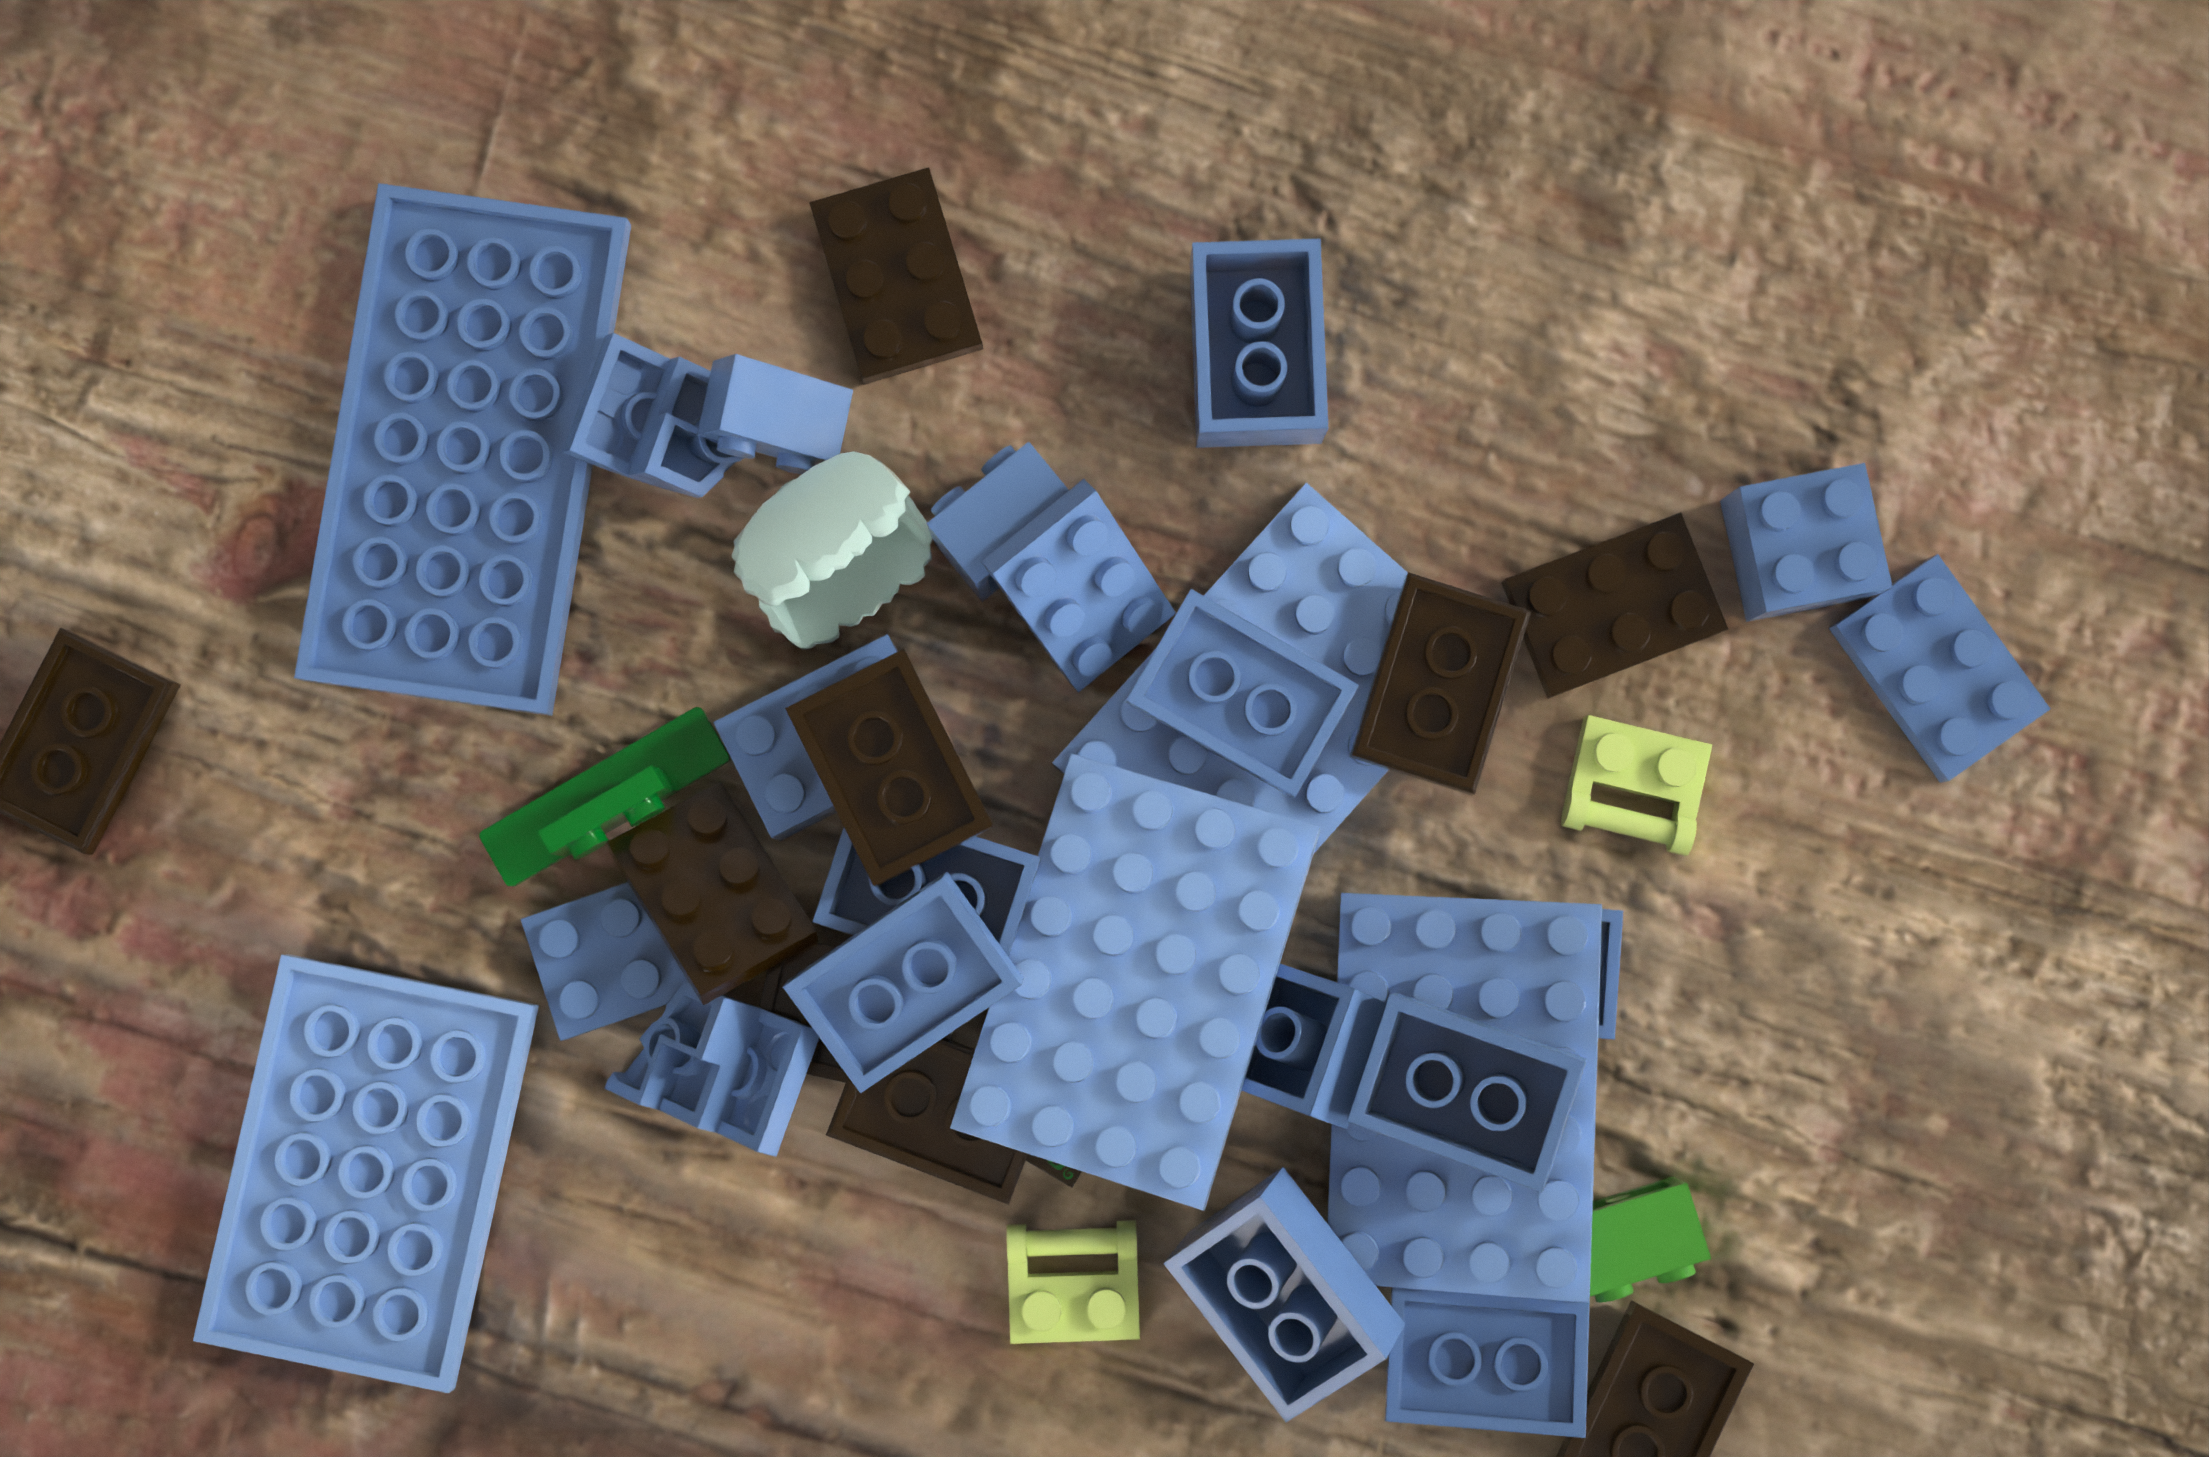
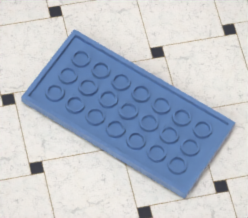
[294,183,631,716]

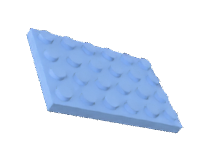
[1052,483,1408,853]
[950,754,1320,1211]
[1328,893,1602,1303]
[193,954,539,1393]

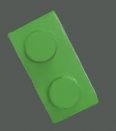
[1590,1177,1711,1303]

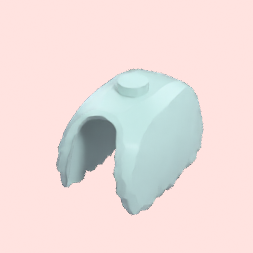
[731,451,932,650]

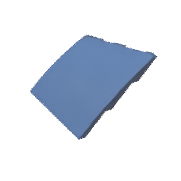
[562,333,744,498]
[604,982,819,1157]

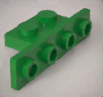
[479,707,730,887]

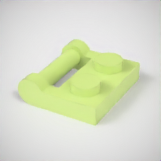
[1561,715,1712,856]
[1007,1220,1140,1344]

